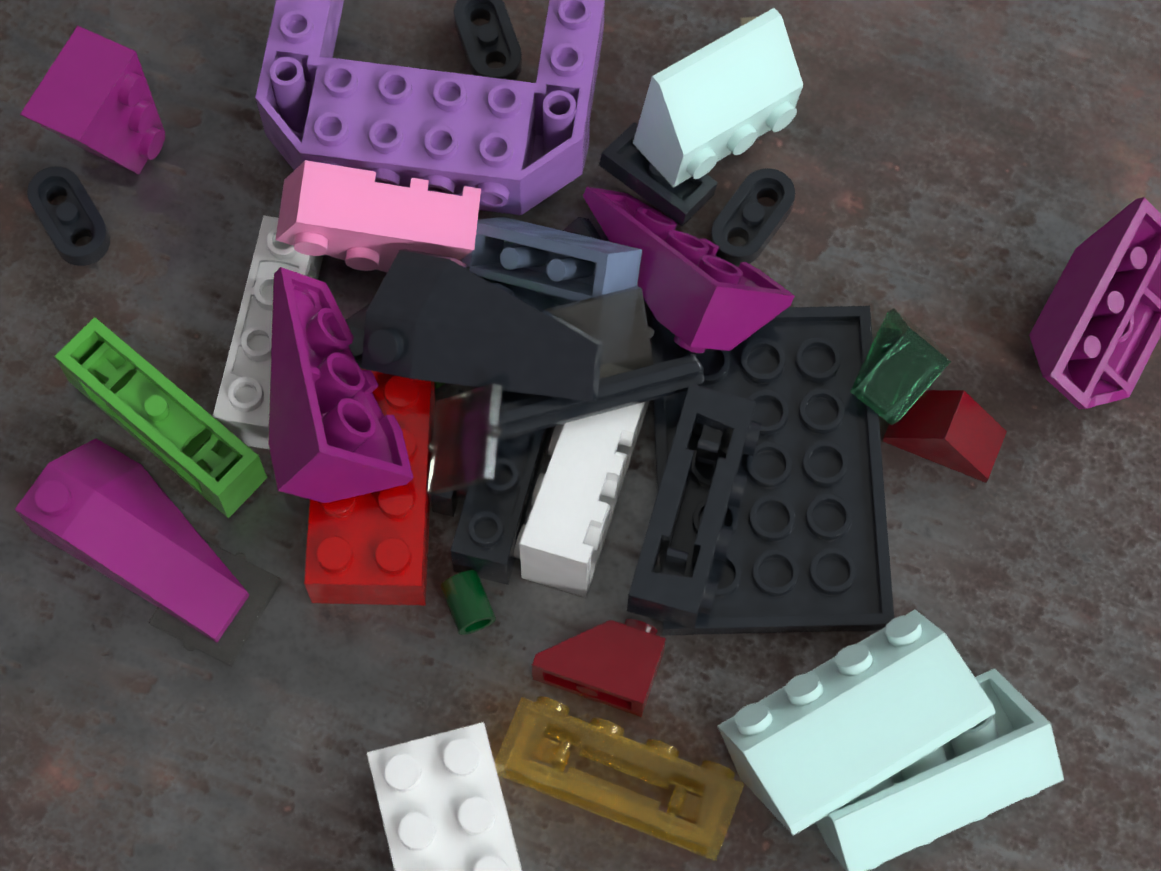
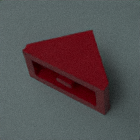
[882,390,1007,483]

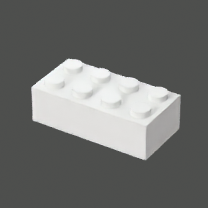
[367,722,522,871]

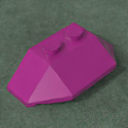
[1029,197,1161,409]

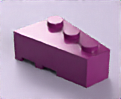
[20,25,165,174]

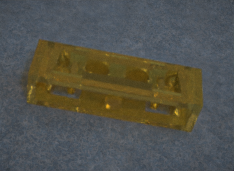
[495,696,744,861]

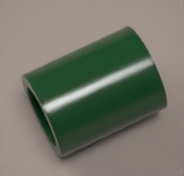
[440,570,496,635]

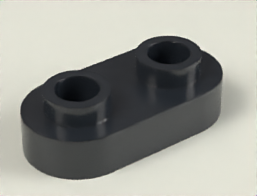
[454,0,522,80]
[27,166,110,266]
[710,168,795,266]

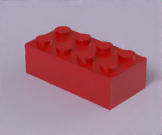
[304,367,436,606]

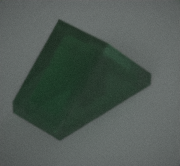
[850,308,951,425]

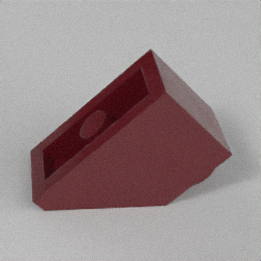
[532,619,666,717]

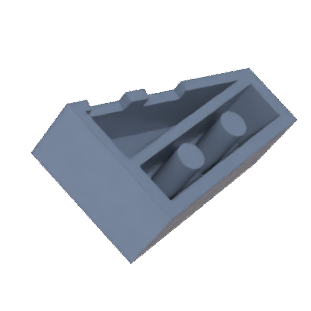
[462,217,642,363]

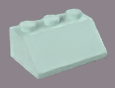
[633,8,803,187]

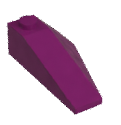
[583,187,795,353]
[268,267,413,503]
[14,438,250,642]

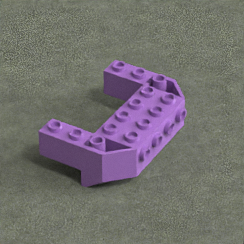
[255,0,605,215]

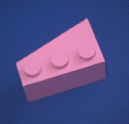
[275,160,481,272]

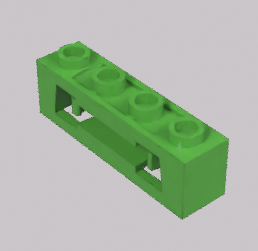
[54,317,267,518]

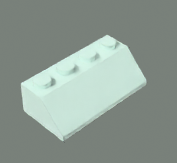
[718,610,996,835]
[816,668,1064,871]

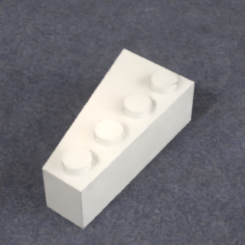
[514,362,650,597]

